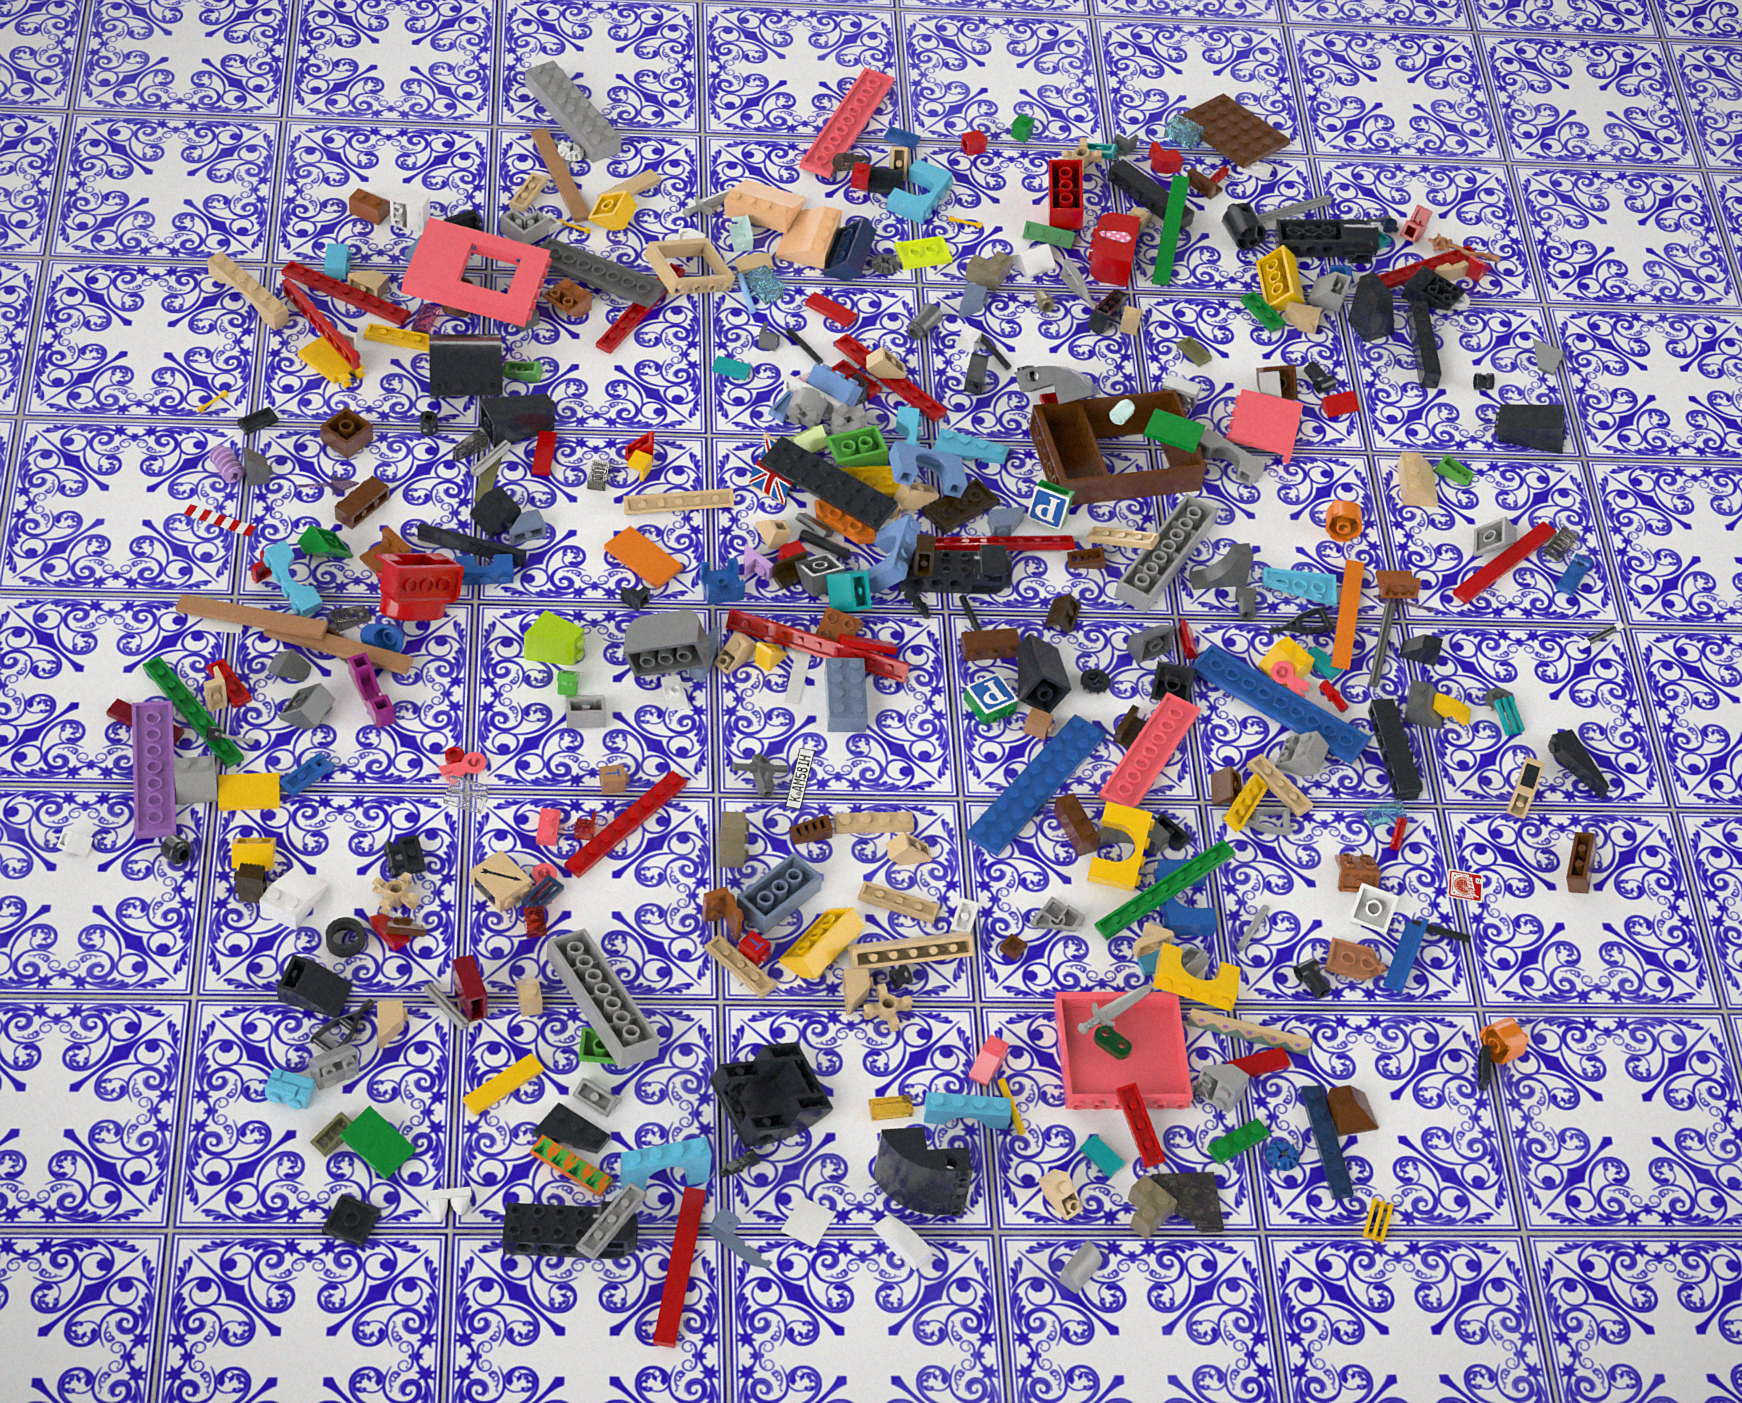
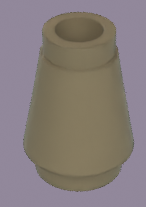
[1035,289,1054,313]

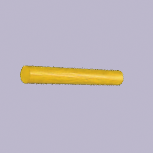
[998,1078,1026,1135]

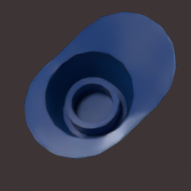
[360,623,405,653]

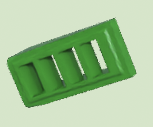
[502,361,543,383]
[1434,454,1475,486]

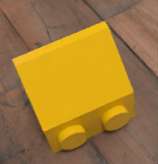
[588,191,638,231]
[1258,636,1314,688]
[232,838,276,871]

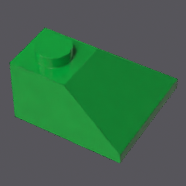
[297,525,354,559]

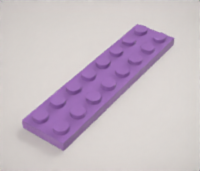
[132,701,177,839]

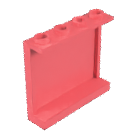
[1226,389,1303,464]

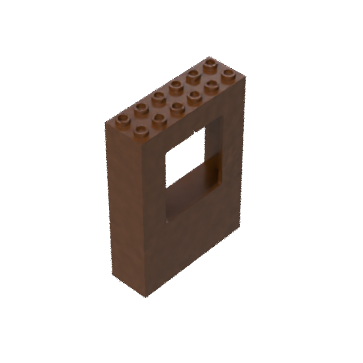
[1029,389,1207,506]

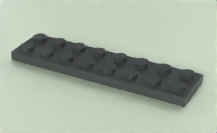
[539,237,667,309]

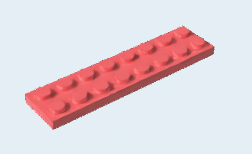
[1098,692,1201,808]

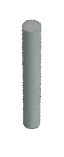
[1236,904,1270,951]

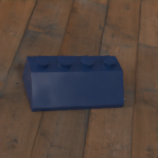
[822,217,877,281]

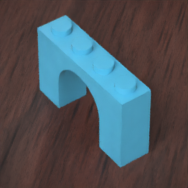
[886,159,953,224]
[620,1137,711,1192]

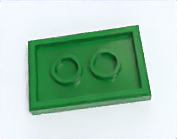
[1143,408,1206,453]
[339,1105,417,1181]

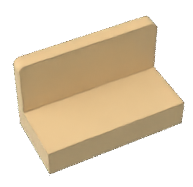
[203,666,228,712]

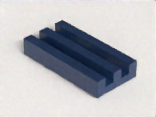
[522,875,564,915]

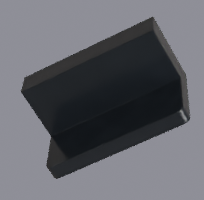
[868,166,904,195]

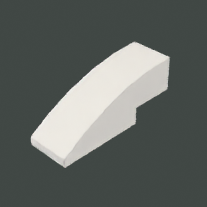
[872,1214,933,1270]

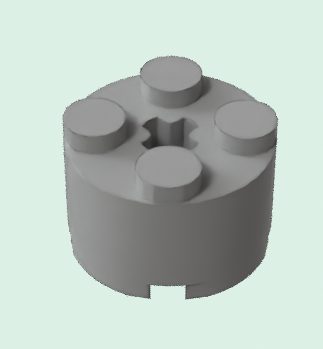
[787,387,828,428]
[830,405,867,436]

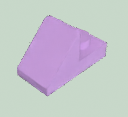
[743,545,774,581]

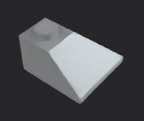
[1473,516,1517,557]

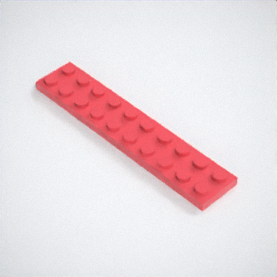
[799,67,895,179]

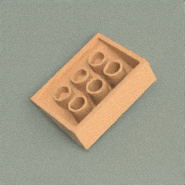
[724,179,807,233]
[775,206,842,269]

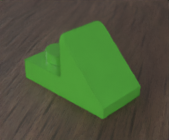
[557,670,580,696]

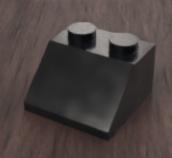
[470,486,521,539]
[1150,660,1195,702]

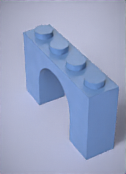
[889,441,968,498]
[866,514,922,594]

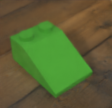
[825,425,888,467]

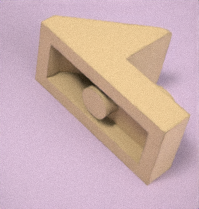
[1132,922,1174,958]

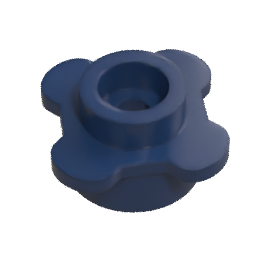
[1380,218,1399,233]

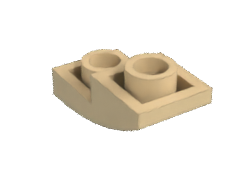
[735,253,774,274]
[1434,260,1469,281]

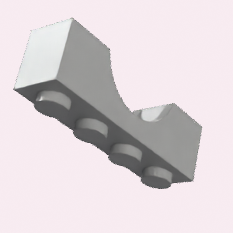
[1198,428,1265,487]

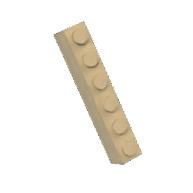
[848,931,974,969]

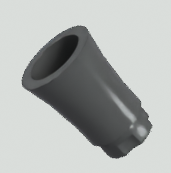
[907,303,943,340]

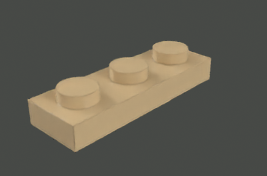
[509,172,547,213]

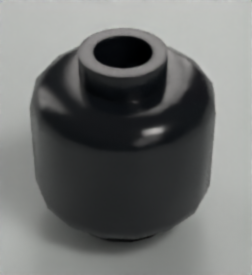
[160,835,191,864]

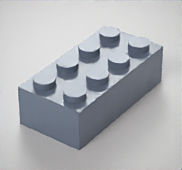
[824,658,868,733]
[736,852,823,935]

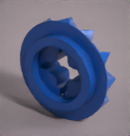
[1266,1140,1300,1171]

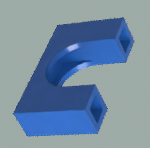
[1153,859,1217,936]

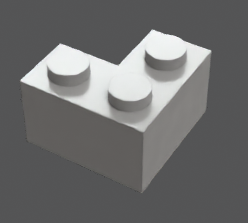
[501,208,549,245]

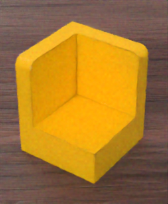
[627,450,653,482]

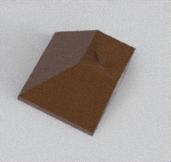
[1256,365,1298,400]
[1326,1085,1379,1137]

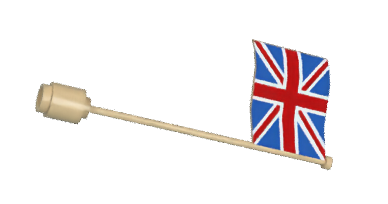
[749,432,903,520]

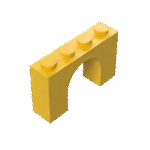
[1087,801,1155,892]
[1153,942,1240,1012]

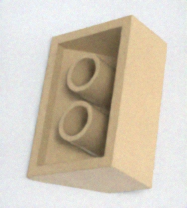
[1397,452,1438,507]

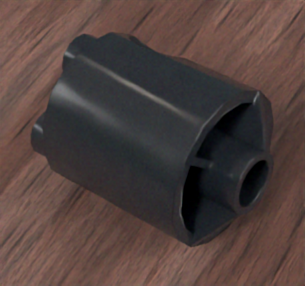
[1222,203,1266,250]

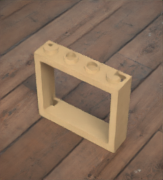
[644,238,735,295]

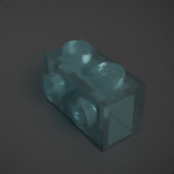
[1164,114,1204,150]
[747,265,785,305]

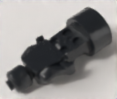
[903,587,931,619]
[719,1148,760,1178]

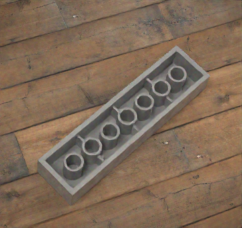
[525,60,621,163]
[1114,494,1218,613]
[547,928,660,1069]

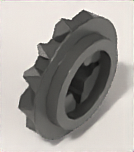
[872,253,899,274]
[1484,688,1515,713]

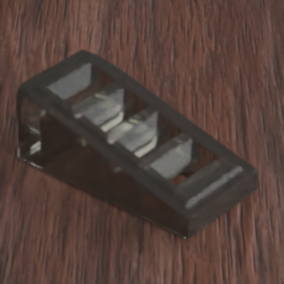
[831,153,870,172]
[453,429,488,462]
[587,460,611,491]
[1543,526,1579,562]
[328,605,372,632]

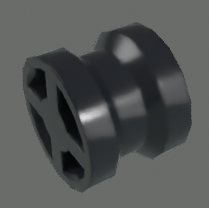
[889,964,913,989]

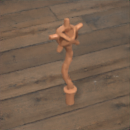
[1428,233,1501,263]

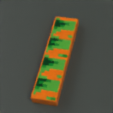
[530,1135,613,1197]

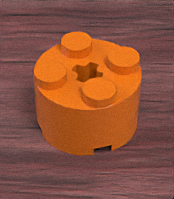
[1325,500,1362,542]
[1480,1017,1529,1065]

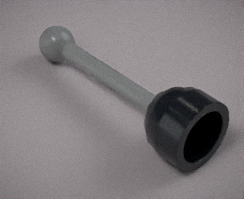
[206,725,255,745]

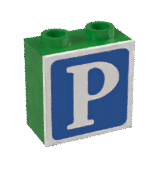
[1027,479,1075,530]
[964,673,1018,726]

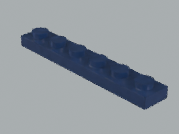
[1300,1085,1354,1200]

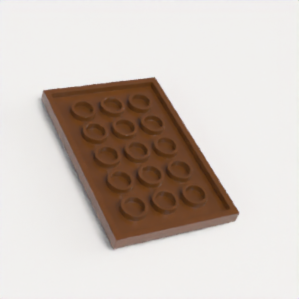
[1176,93,1291,169]

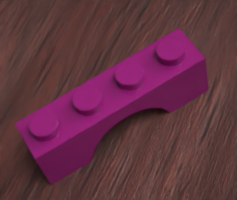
[348,652,395,729]

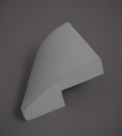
[1030,896,1085,932]

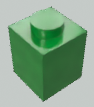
[1010,113,1035,143]

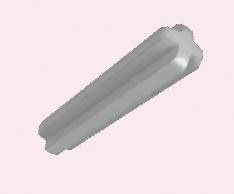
[470,440,511,477]
[424,982,469,1030]

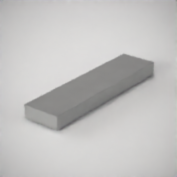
[576,1182,647,1260]

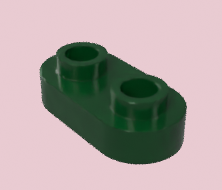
[1093,1026,1132,1060]

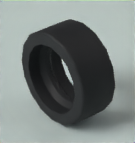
[325,917,365,958]

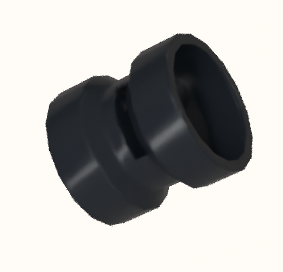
[1473,373,1495,390]
[420,411,438,436]

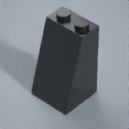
[1347,272,1394,343]
[480,394,556,448]
[1494,404,1565,454]
[1017,633,1072,714]

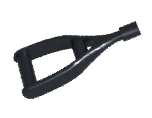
[1269,607,1335,635]
[310,998,375,1052]

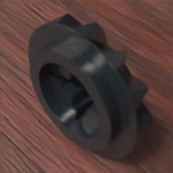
[1080,669,1110,695]

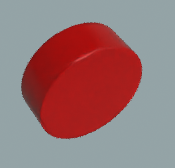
[445,747,465,764]

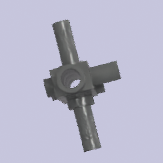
[732,753,789,798]

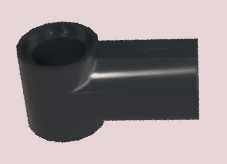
[1304,361,1336,394]
[1293,958,1331,999]

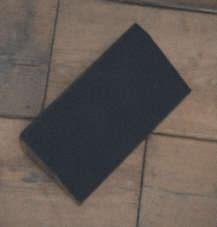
[1156,813,1193,851]

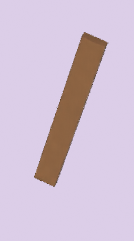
[531,128,590,223]
[175,594,328,640]
[263,629,414,675]

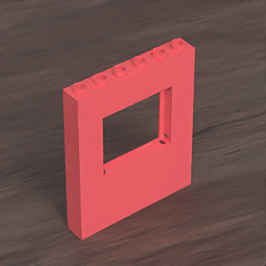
[401,217,552,327]

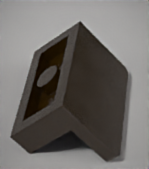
[772,551,808,590]
[1044,593,1081,634]
[1113,705,1147,749]

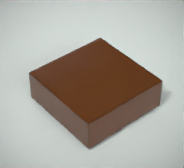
[999,933,1028,961]

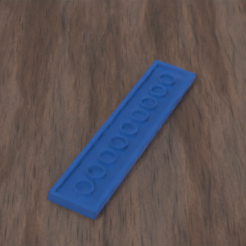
[1192,644,1372,765]
[965,714,1107,857]

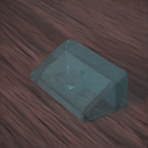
[1362,799,1406,828]

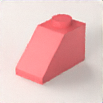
[969,1034,1009,1087]

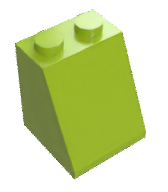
[524,610,585,666]

